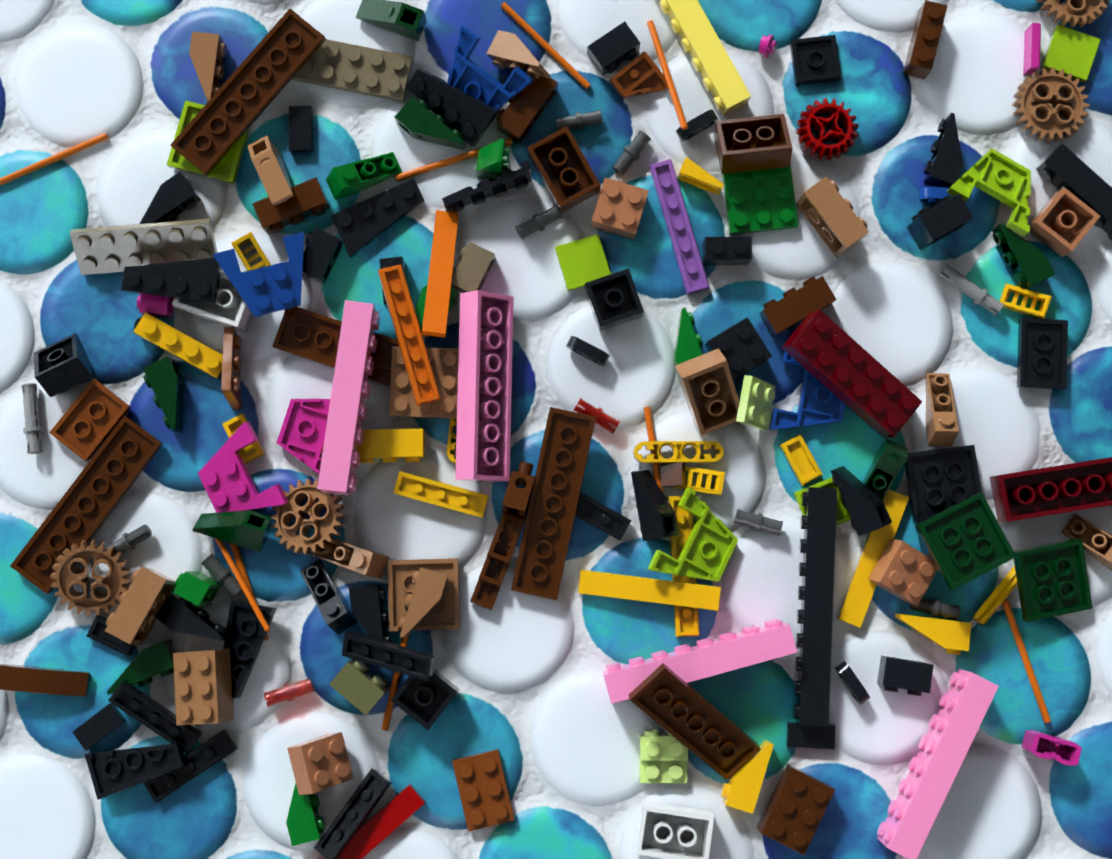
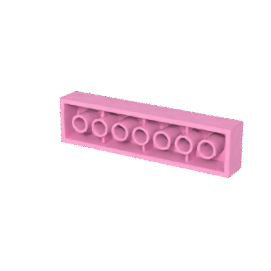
[455,290,514,482]
[317,300,380,496]
[602,619,798,704]
[877,668,999,859]

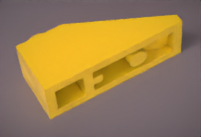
[895,613,972,655]
[721,740,774,814]

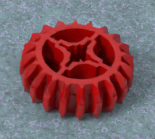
[796,98,859,161]

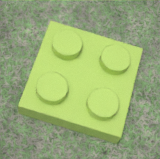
[736,375,775,431]

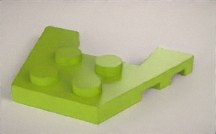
[947,148,1031,237]
[647,487,738,582]

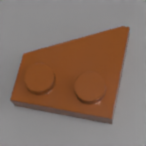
[609,51,668,99]

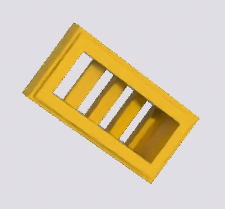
[677,157,724,195]
[231,232,271,271]
[1000,283,1052,319]
[674,466,725,496]

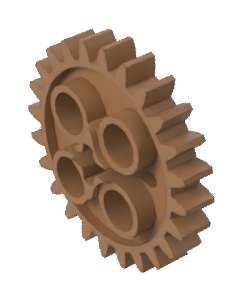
[1036,0,1110,28]
[1012,68,1090,143]
[270,479,346,555]
[50,540,131,616]

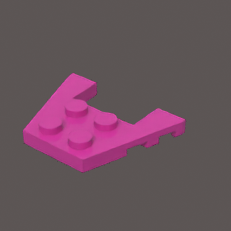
[276,399,330,474]
[198,422,289,513]

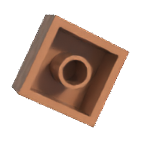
[591,177,649,240]
[1029,187,1100,257]
[868,539,938,606]
[287,732,354,795]

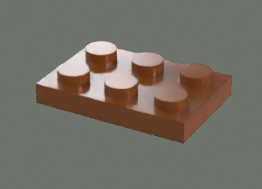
[49,378,132,461]
[452,749,515,832]

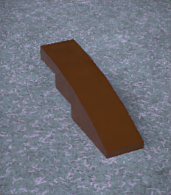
[470,512,525,611]
[0,664,89,697]

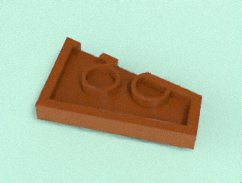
[221,327,242,410]

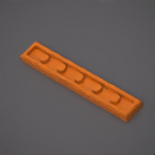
[422,210,459,338]
[378,264,440,406]

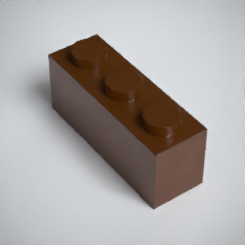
[903,0,947,79]
[496,73,558,145]
[252,177,330,234]
[760,276,837,337]

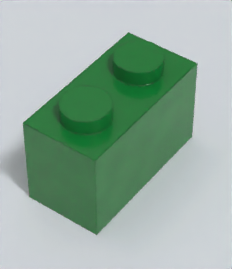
[173,571,221,606]

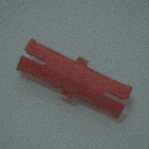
[573,398,620,434]
[264,677,314,707]

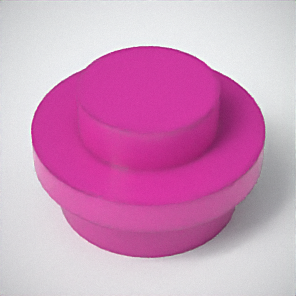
[759,35,777,58]

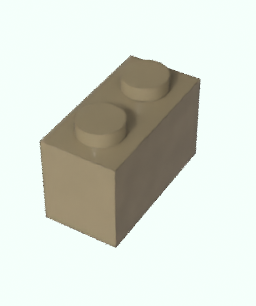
[451,242,496,293]

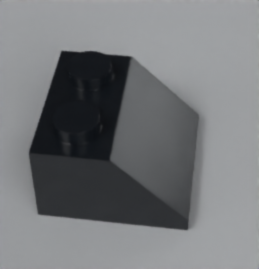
[34,333,92,397]

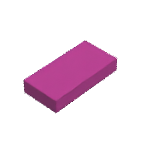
[1023,23,1041,75]

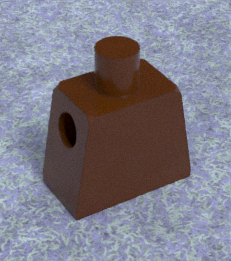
[502,462,535,519]

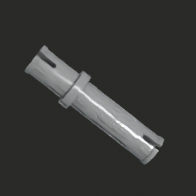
[938,264,1004,316]
[21,383,43,454]

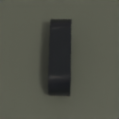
[676,109,719,142]
[566,336,610,366]
[834,661,870,705]

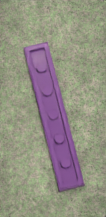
[649,159,709,296]

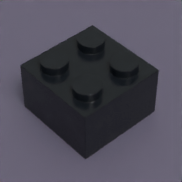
[907,194,973,250]
[584,268,644,331]
[705,317,772,381]
[391,668,460,730]

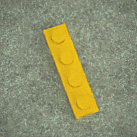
[133,312,223,379]
[393,471,489,518]

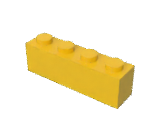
[357,429,425,463]

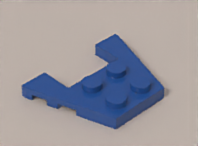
[447,25,534,109]
[213,232,304,317]
[769,350,846,430]

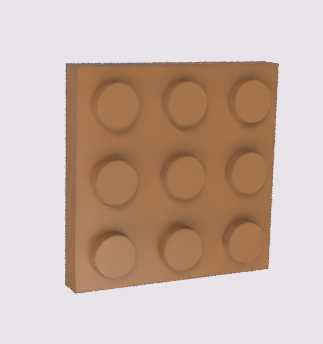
[389,346,459,419]
[388,558,460,631]

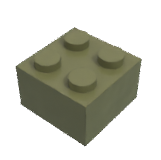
[329,659,390,715]

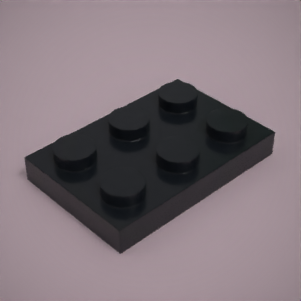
[1017,318,1068,390]

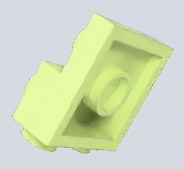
[639,730,688,783]

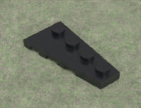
[406,68,500,147]
[442,160,532,213]
[331,178,424,258]
[121,257,222,304]
[223,600,277,698]
[84,743,187,800]

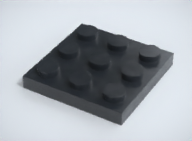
[904,445,981,523]

